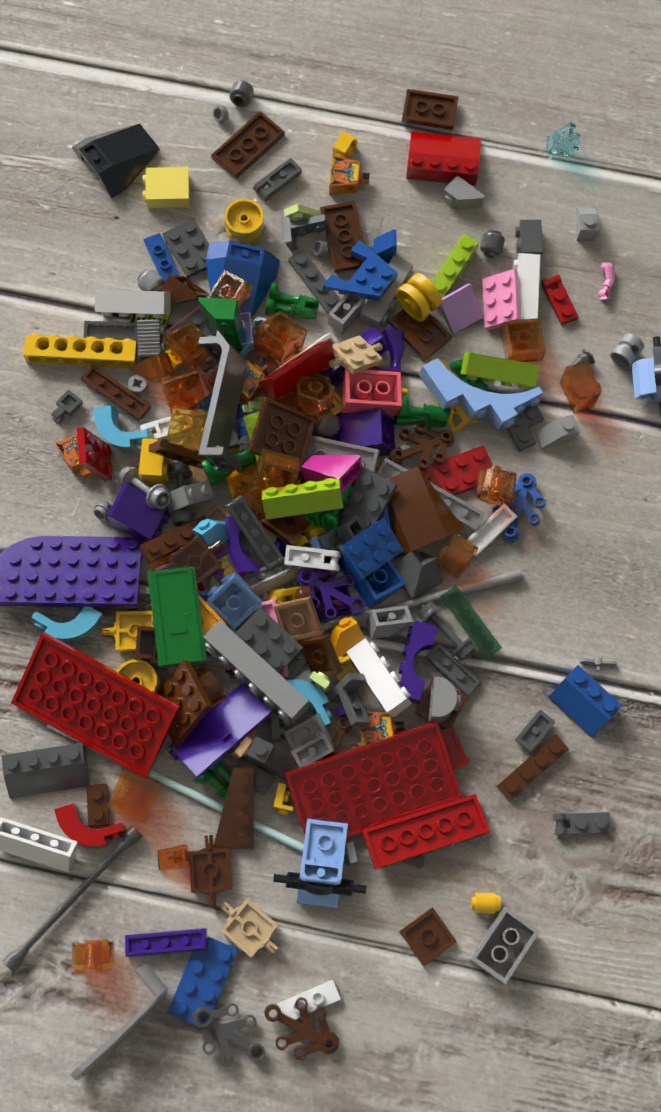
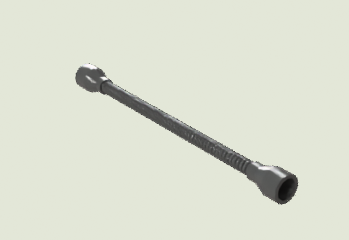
[2,825,143,972]

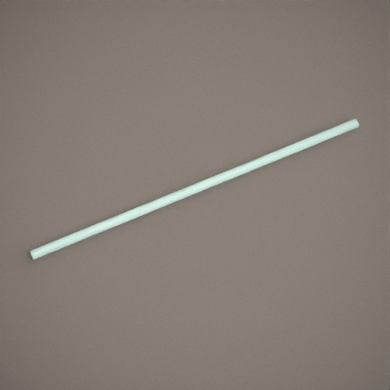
[47,724,304,853]

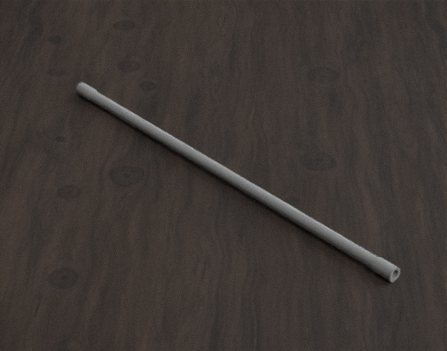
[166,569,523,675]

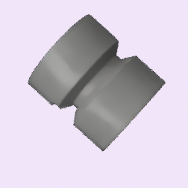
[610,333,644,369]

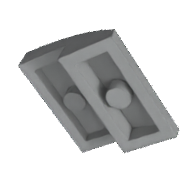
[284,713,335,767]

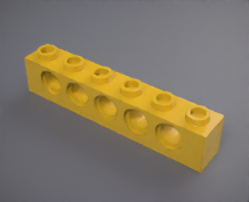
[23,333,138,369]

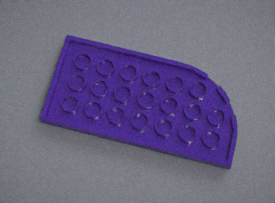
[0,536,143,608]

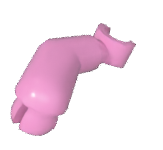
[598,262,615,300]

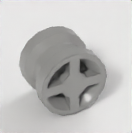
[128,375,148,397]

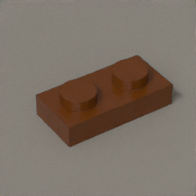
[86,784,110,827]

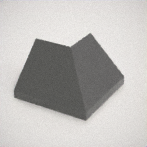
[394,551,443,600]

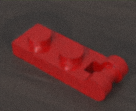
[541,274,579,326]

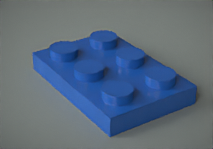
[339,518,404,581]

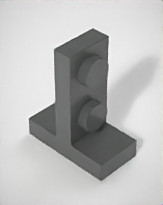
[282,211,330,251]
[327,673,371,727]

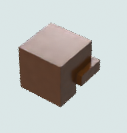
[135,625,170,666]

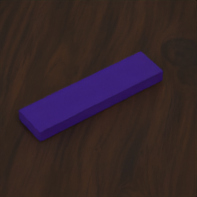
[125,928,208,957]

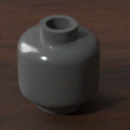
[229,80,254,107]
[480,230,505,258]
[313,410,340,438]

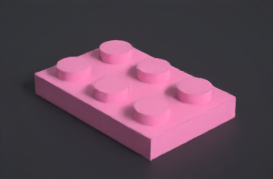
[482,269,520,331]

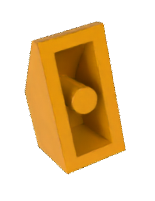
[330,617,365,657]

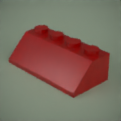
[258,339,335,402]

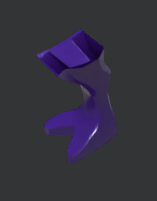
[376,324,405,372]
[224,516,260,573]

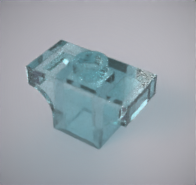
[546,122,581,156]

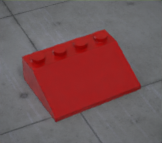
[406,131,481,186]

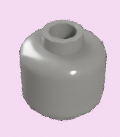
[137,269,164,292]

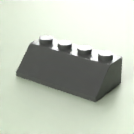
[1,743,90,799]

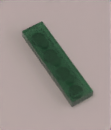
[440,585,502,659]

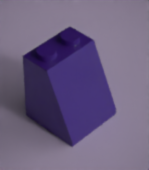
[338,408,395,456]
[107,482,170,542]

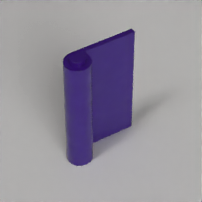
[169,684,272,778]

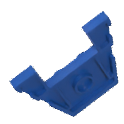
[323,240,398,301]

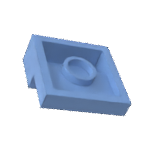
[206,572,263,629]

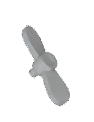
[580,657,617,671]

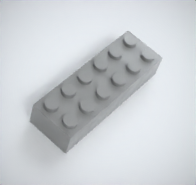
[203,620,309,725]

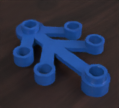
[492,473,546,543]

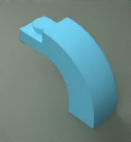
[94,406,154,452]
[31,607,105,644]
[287,679,333,728]

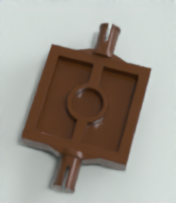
[167,535,223,584]
[189,835,232,907]

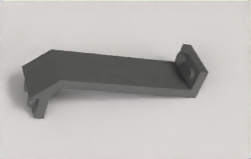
[198,330,247,470]

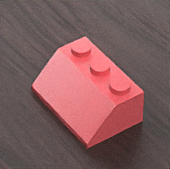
[342,368,402,416]

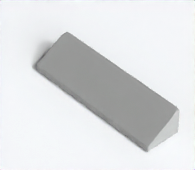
[242,546,315,596]

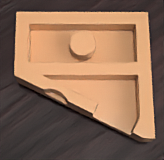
[230,727,259,758]

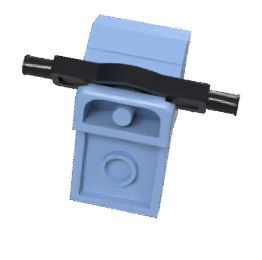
[632,336,661,417]
[273,819,367,909]

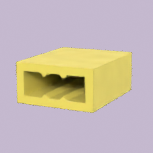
[142,167,190,209]

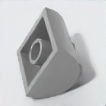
[428,677,461,724]

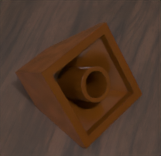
[160,275,210,305]

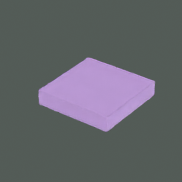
[440,284,484,334]

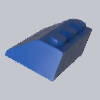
[338,554,406,609]
[548,665,622,738]

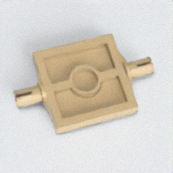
[329,335,383,375]
[220,898,279,958]

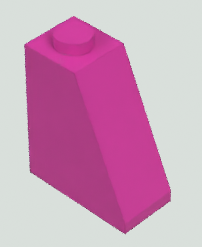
[302,455,363,493]

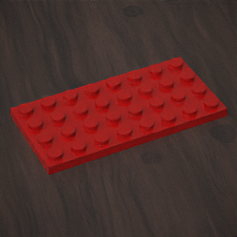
[11,632,180,778]
[284,721,462,838]

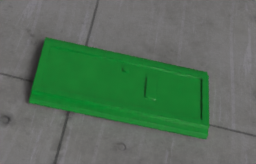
[147,567,207,666]

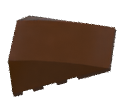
[387,466,465,559]

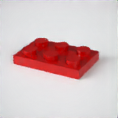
[77,427,113,481]

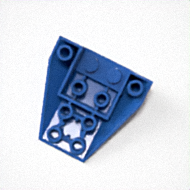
[206,240,280,319]

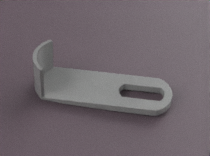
[71,964,168,1080]

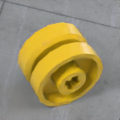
[224,198,265,245]
[396,273,443,321]
[116,659,161,693]

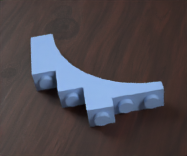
[419,358,543,430]

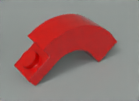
[54,803,125,848]

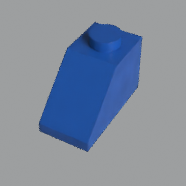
[370,230,397,264]

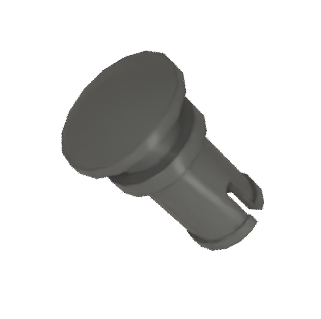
[566,349,595,376]

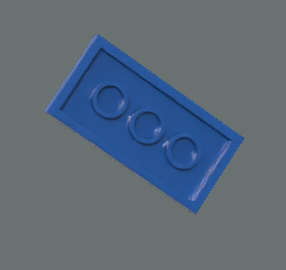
[167,936,238,1025]

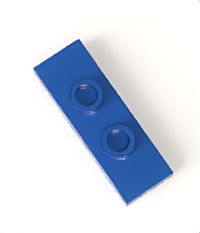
[143,233,179,283]

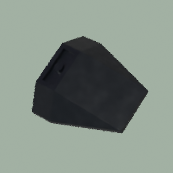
[72,124,160,198]

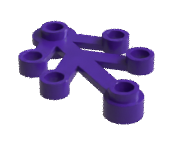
[297,567,366,620]

